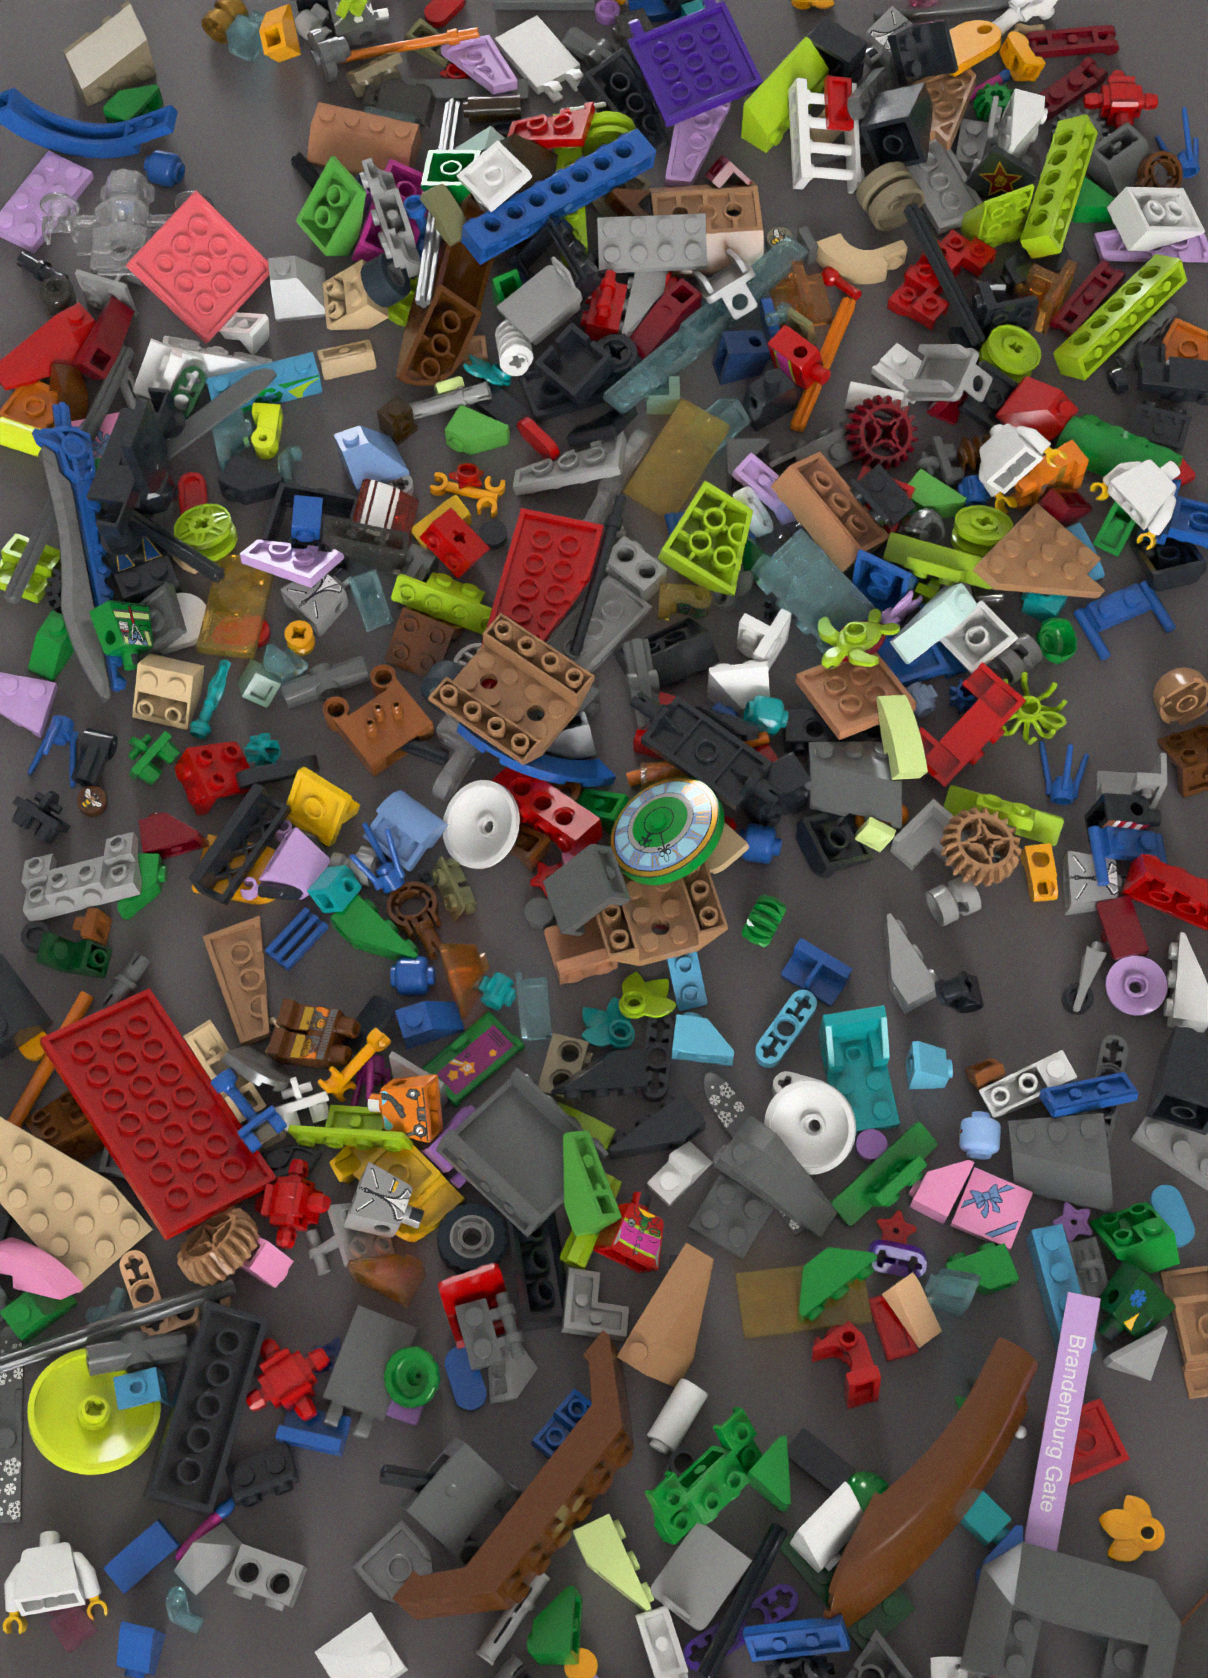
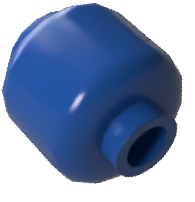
[144,149,185,188]
[739,823,782,864]
[390,956,436,996]

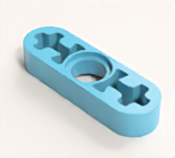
[755,990,817,1068]

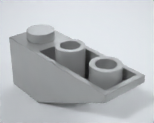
[618,271,668,338]
[884,913,938,1014]

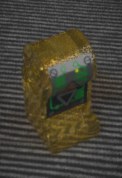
[658,583,712,621]

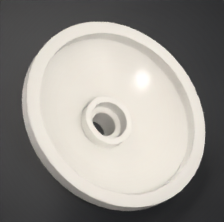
[443,780,520,869]
[764,1080,856,1175]

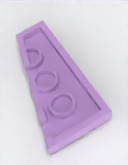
[665,101,731,187]
[1093,229,1208,263]

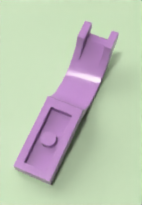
[731,452,825,553]

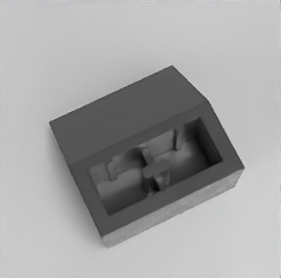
[1086,122,1159,198]

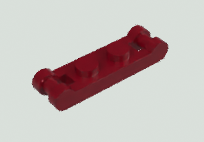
[1025,25,1119,58]
[1038,56,1108,125]
[1049,259,1126,338]

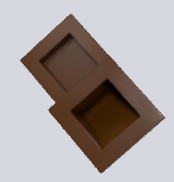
[49,363,88,421]

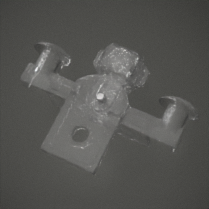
[40,169,214,276]

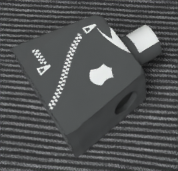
[328,0,390,50]

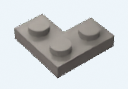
[561,1268,629,1341]

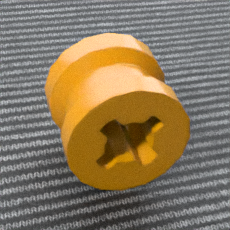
[285,620,315,656]

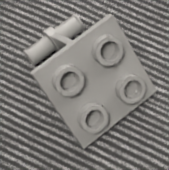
[75,264,143,318]
[305,1203,397,1276]

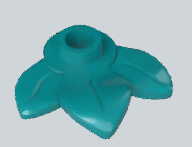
[463,354,512,387]
[581,997,635,1049]

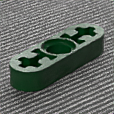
[171,365,208,420]

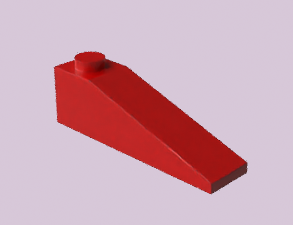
[0,303,96,391]

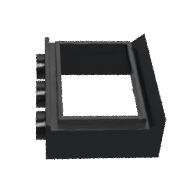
[506,216,601,305]
[262,482,363,570]

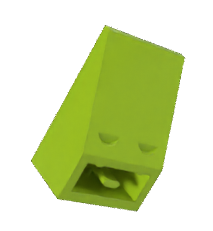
[960,184,1034,248]

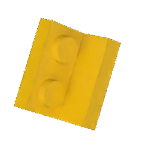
[285,767,360,847]

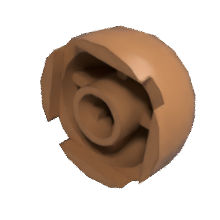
[1153,667,1208,725]

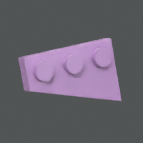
[441,35,518,95]
[240,540,344,588]
[0,672,58,739]

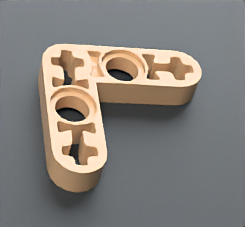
[119,1250,231,1336]

